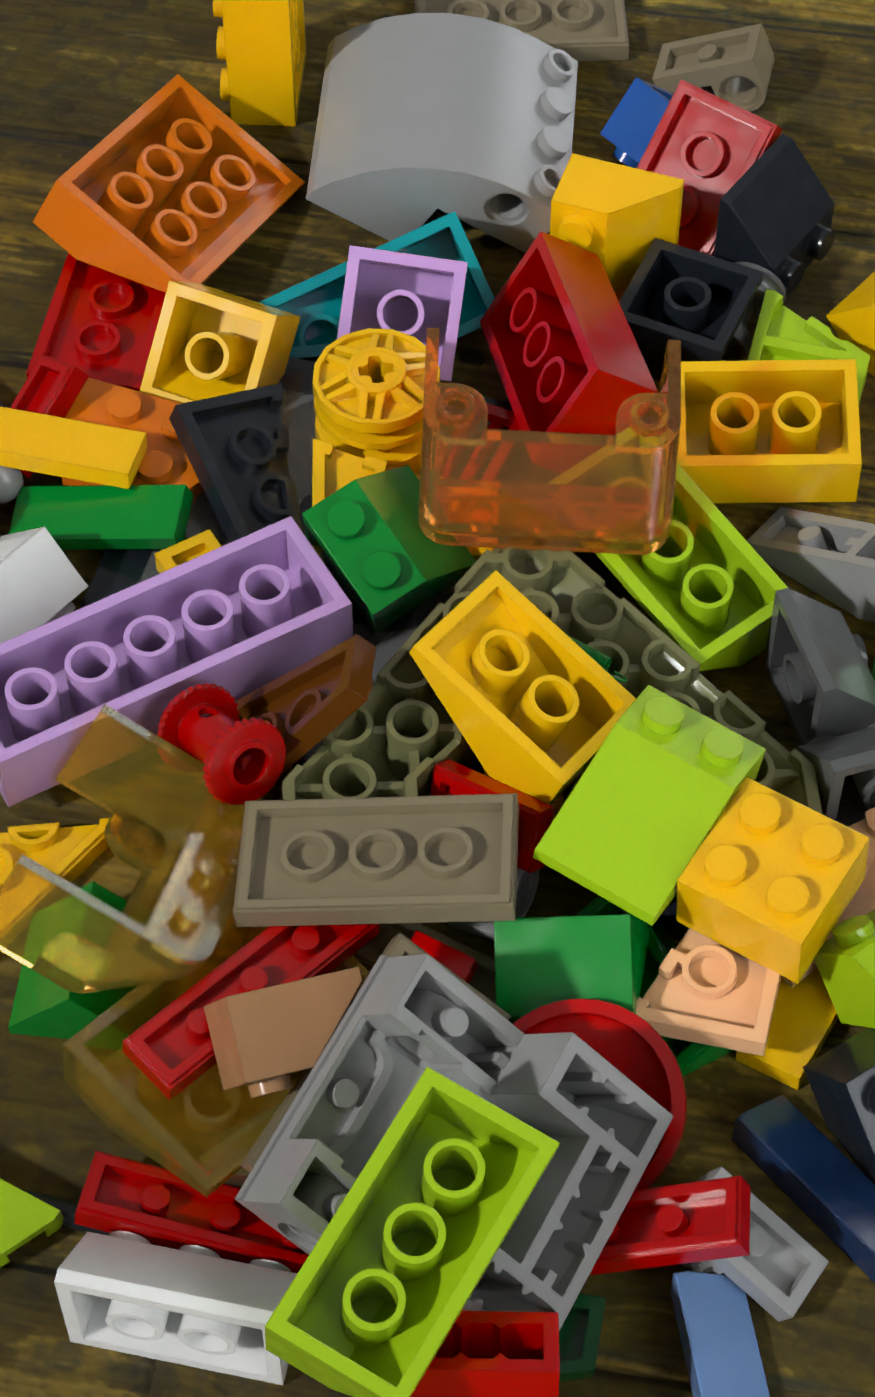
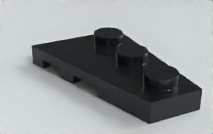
[169,383,302,543]

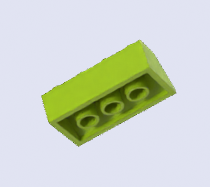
[542,422,788,671]
[265,1067,560,1397]

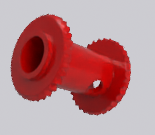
[157,683,287,806]

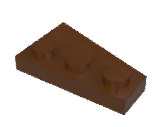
[206,634,377,823]

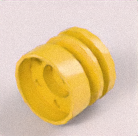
[312,328,440,476]

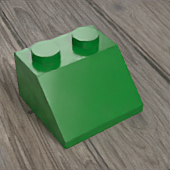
[302,465,476,634]

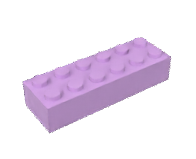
[0,516,353,807]

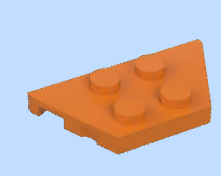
[62,378,204,503]

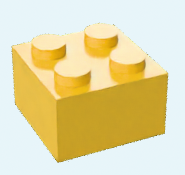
[676,777,870,984]

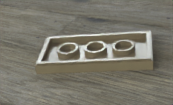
[414,0,629,61]
[233,793,519,927]

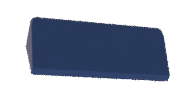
[732,1095,875,1283]

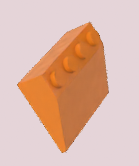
[33,74,305,293]

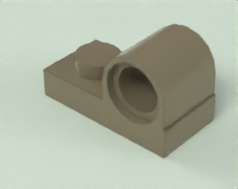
[652,23,775,112]

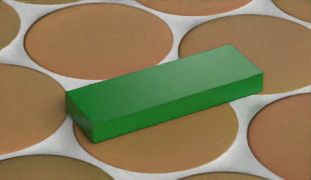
[8,484,194,550]

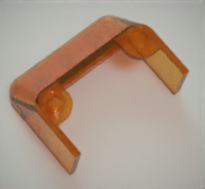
[418,328,681,555]

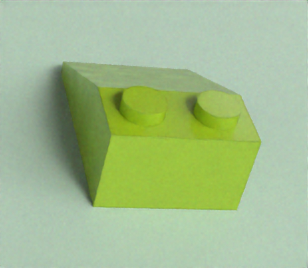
[533,685,766,926]

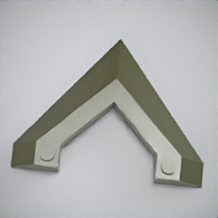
[282,509,822,814]

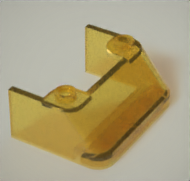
[0,704,260,994]

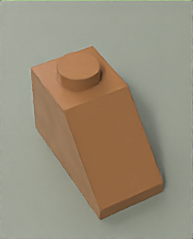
[203,966,362,1098]

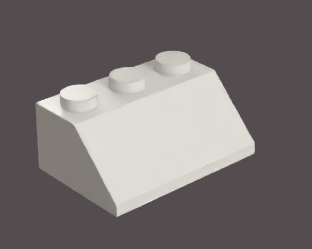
[0,527,88,644]
[54,1231,297,1385]

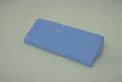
[670,1271,770,1397]

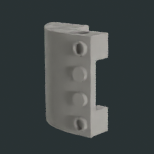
[306,13,578,253]
[235,954,674,1331]

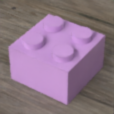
[337,245,468,382]

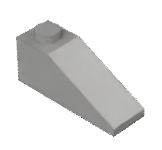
[747,507,875,623]

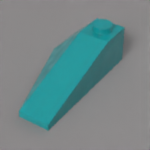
[258,211,495,358]

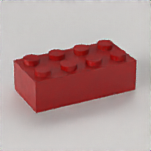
[480,231,659,473]

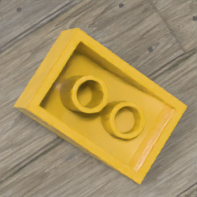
[409,570,636,805]

